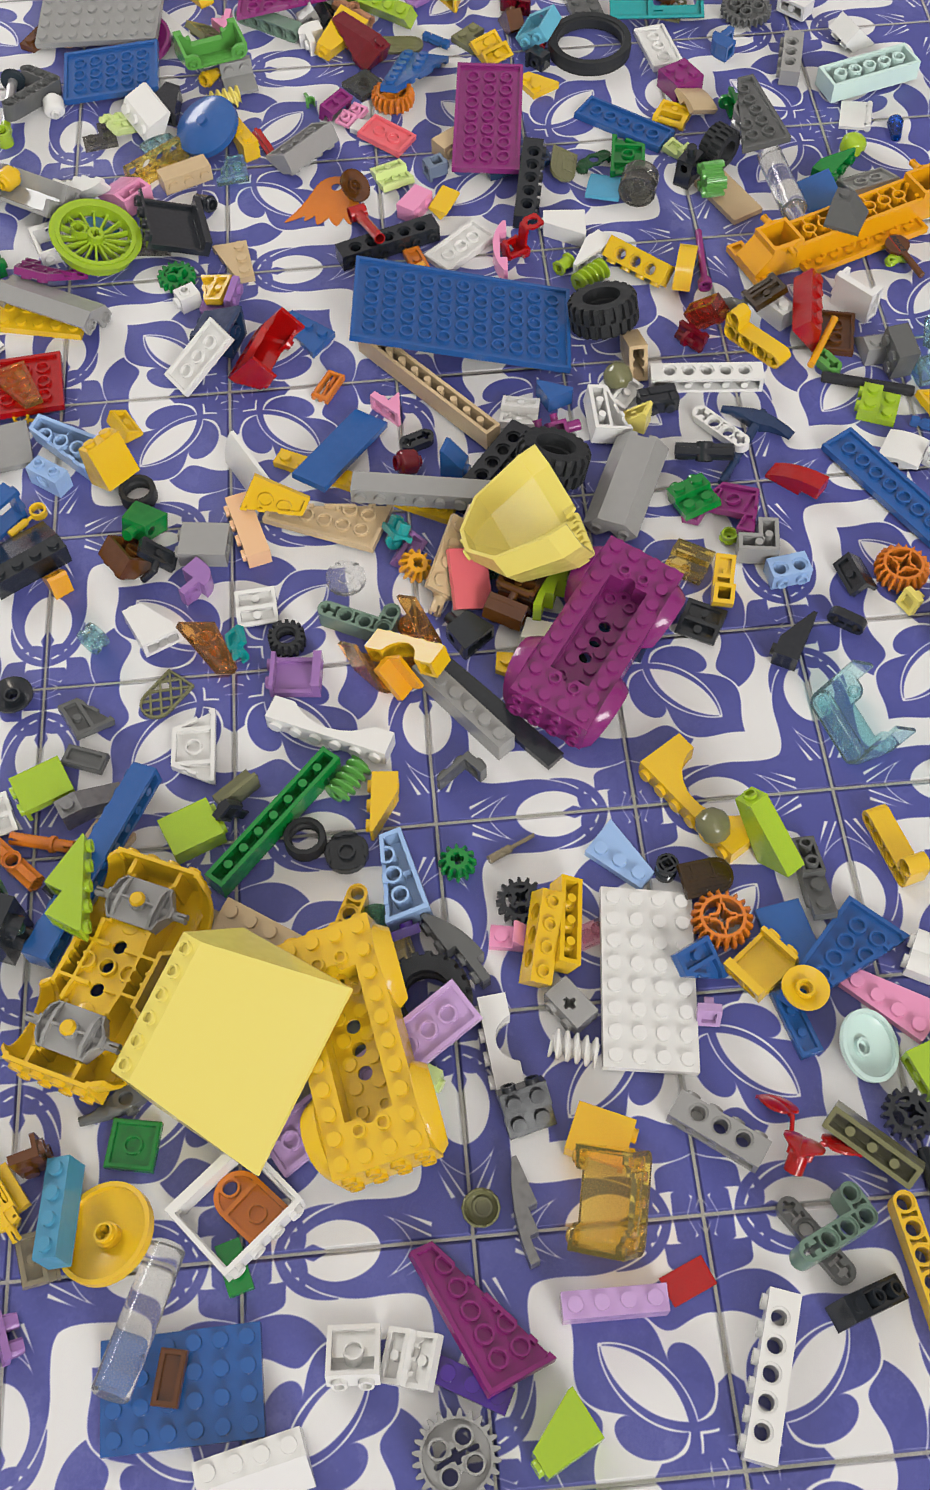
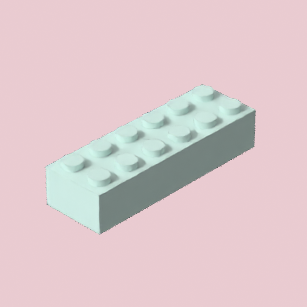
[815,42,921,103]

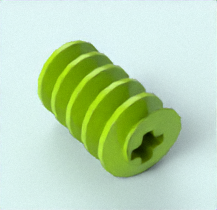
[571,257,610,291]

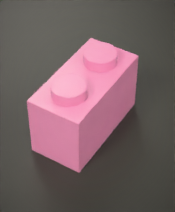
[396,184,433,221]

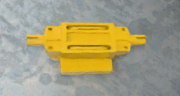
[0,1162,32,1244]

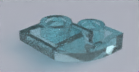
[139,133,178,156]

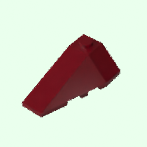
[332,11,391,73]

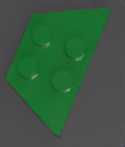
[610,134,645,177]

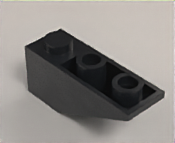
[825,1273,910,1334]

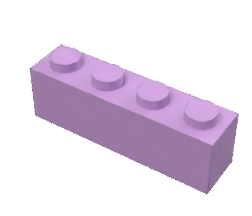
[559,1282,670,1325]

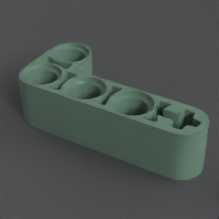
[317,601,402,641]
[789,1181,878,1271]

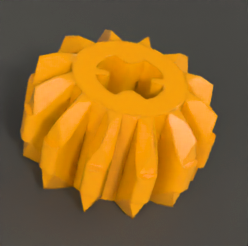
[398,549,432,584]

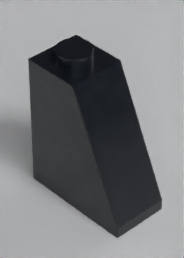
[155,82,183,127]

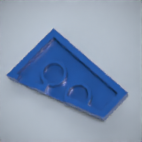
[289,310,336,359]

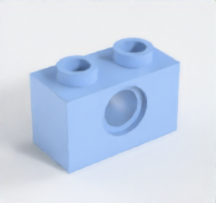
[25,455,73,498]

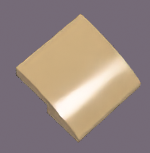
[674,88,718,115]

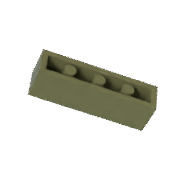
[821,1100,926,1190]

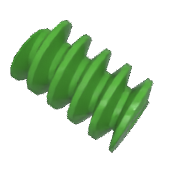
[325,755,372,802]

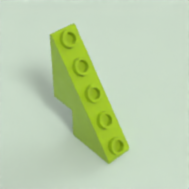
[44,833,95,942]

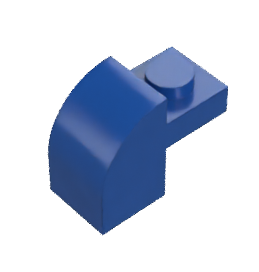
[710,25,736,63]

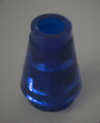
[887,114,904,141]

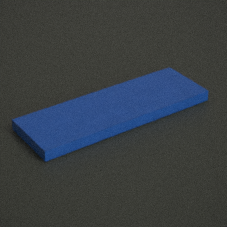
[574,95,675,153]
[292,409,388,493]

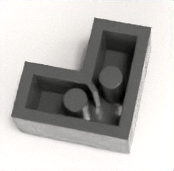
[882,322,921,380]

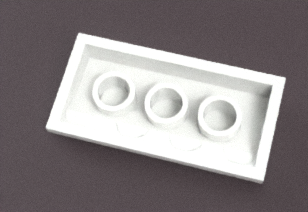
[225,430,270,491]

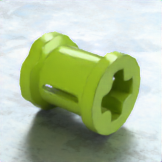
[552,252,575,276]

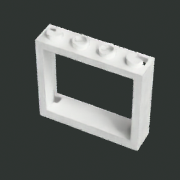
[164,1153,306,1282]

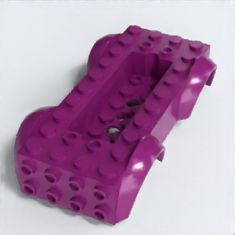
[503,535,686,750]

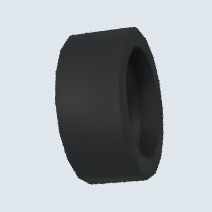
[119,474,158,509]
[283,817,327,862]

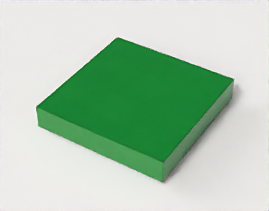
[103,1117,164,1174]

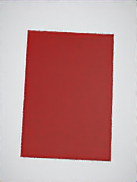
[659,1255,717,1308]

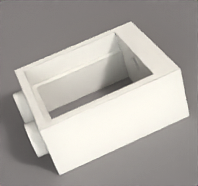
[28,221,75,266]

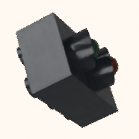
[0,893,34,966]

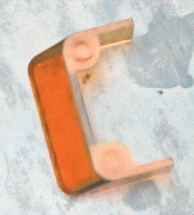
[338,594,442,694]

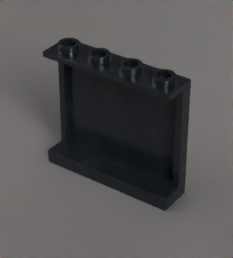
[134,188,213,257]

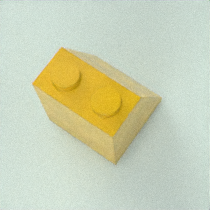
[78,427,140,492]

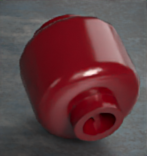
[392,449,423,475]

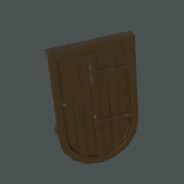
[676,857,734,900]

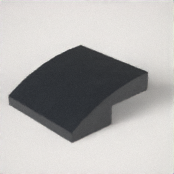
[674,598,728,646]

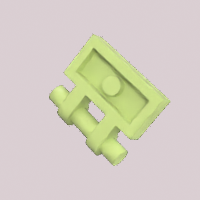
[98,112,138,136]

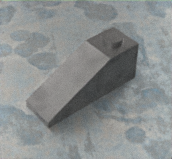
[53,782,120,831]

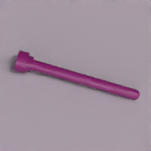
[695,229,712,292]

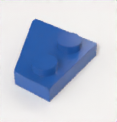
[671,935,728,979]

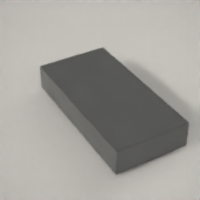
[61,744,110,775]

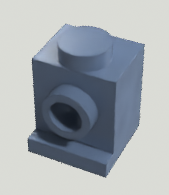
[422,153,449,183]

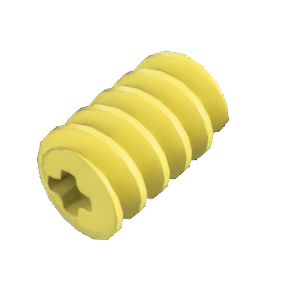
[206,85,242,108]

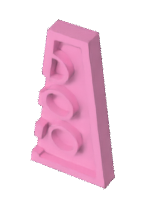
[838,969,930,1044]

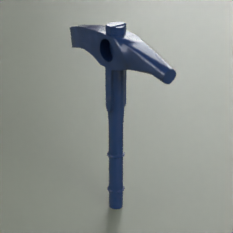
[718,405,795,484]

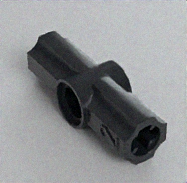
[674,441,735,462]

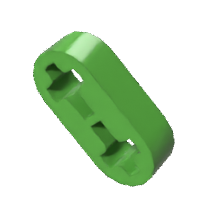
[813,348,842,373]

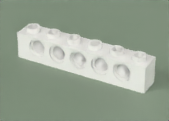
[648,362,765,393]
[737,1286,802,1469]

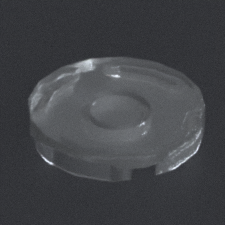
[326,560,366,597]

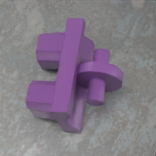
[0,1310,25,1367]

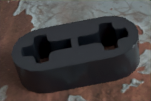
[399,428,434,452]
[827,606,868,635]

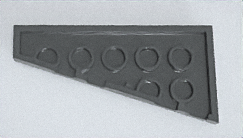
[737,74,791,154]

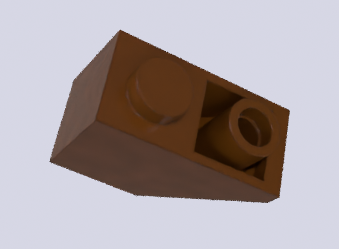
[498,6,524,35]

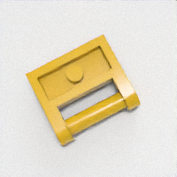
[652,99,691,132]

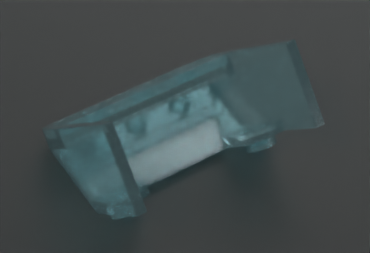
[810,660,916,765]

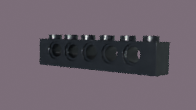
[513,137,546,228]
[335,213,440,271]
[456,419,531,514]

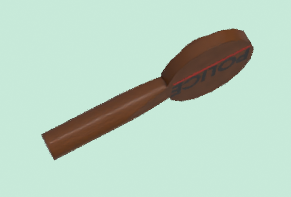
[885,234,925,278]

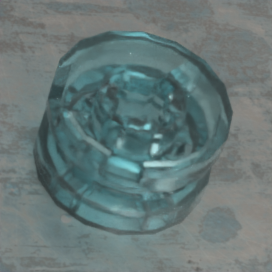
[76,622,110,655]

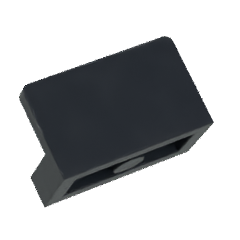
[314,1,335,30]
[833,552,878,597]

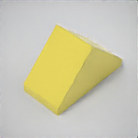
[623,400,653,435]

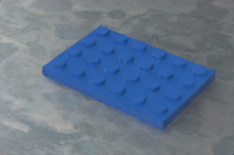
[63,39,160,106]
[100,1321,266,1459]

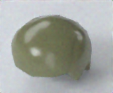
[603,362,633,390]
[695,807,730,843]
[461,1187,501,1228]

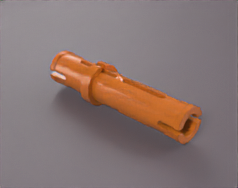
[8,831,76,853]

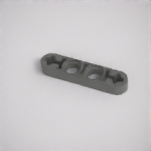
[775,1196,857,1286]

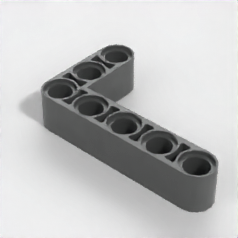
[1,65,62,122]

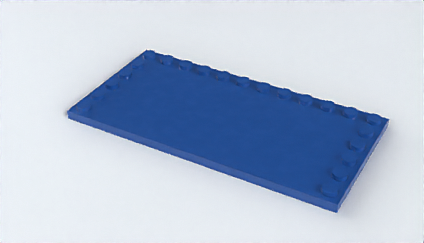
[349,255,571,374]

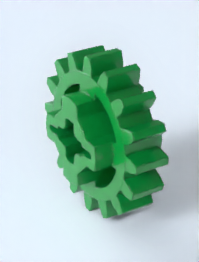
[157,260,197,294]

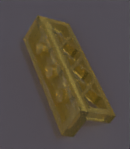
[123,136,190,184]

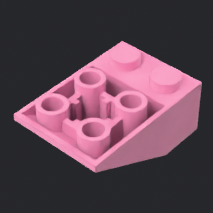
[98,177,154,217]

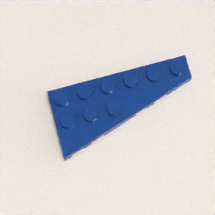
[776,895,910,1012]

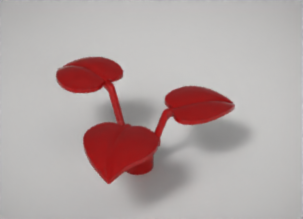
[755,1094,863,1177]

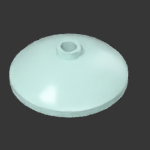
[839,1008,899,1083]

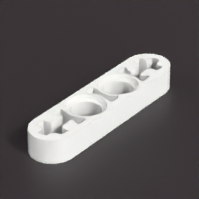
[692,406,750,453]

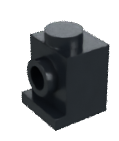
[525,44,550,73]

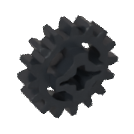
[496,877,540,926]
[880,1086,930,1143]

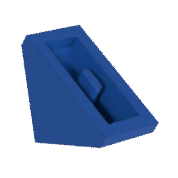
[536,379,574,413]

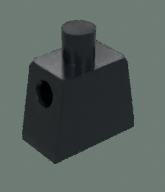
[673,143,704,190]
[444,610,494,660]

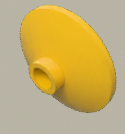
[781,965,830,1011]

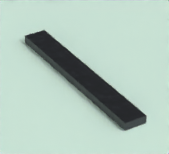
[444,657,564,770]

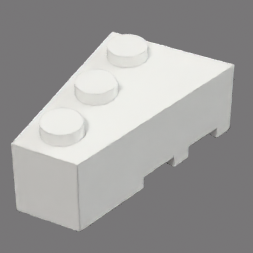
[583,384,633,444]

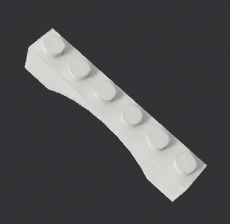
[265,695,396,764]

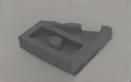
[58,698,115,741]

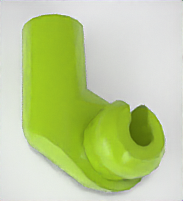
[884,254,906,267]

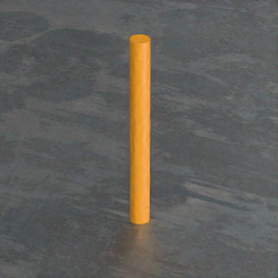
[807,316,838,368]

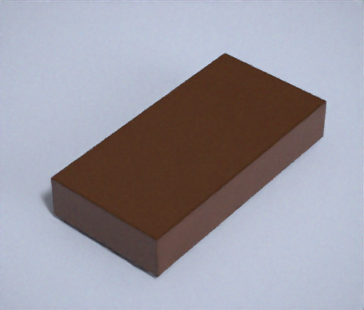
[150,1347,189,1410]

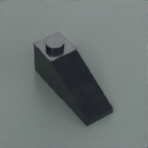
[769,611,818,671]

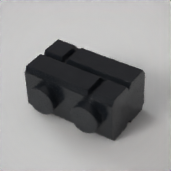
[636,383,680,416]

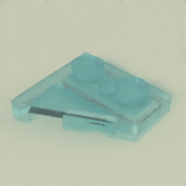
[216,154,250,187]

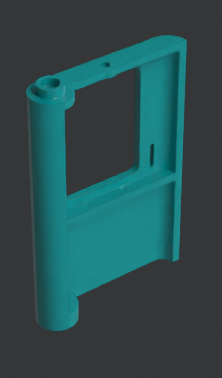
[609,0,704,20]

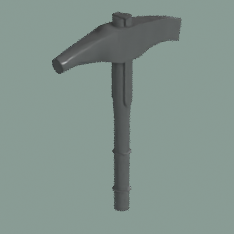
[78,1085,148,1127]

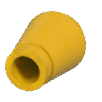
[198,67,221,88]

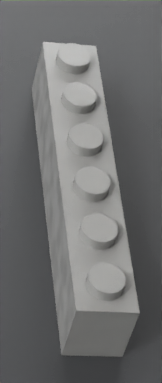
[412,664,515,760]

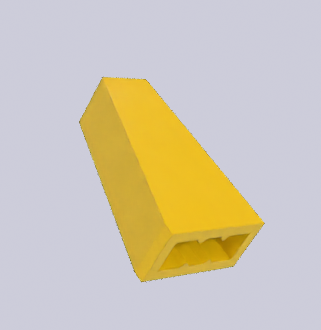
[314,4,369,61]

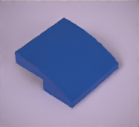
[796,168,838,213]

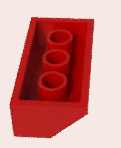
[792,268,824,352]

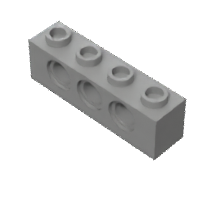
[776,30,804,87]
[666,1089,772,1174]

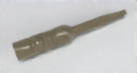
[486,833,535,864]

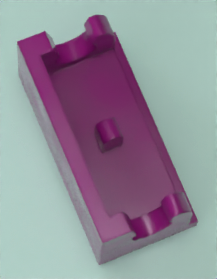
[319,88,353,122]

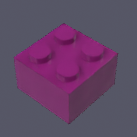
[657,58,704,103]

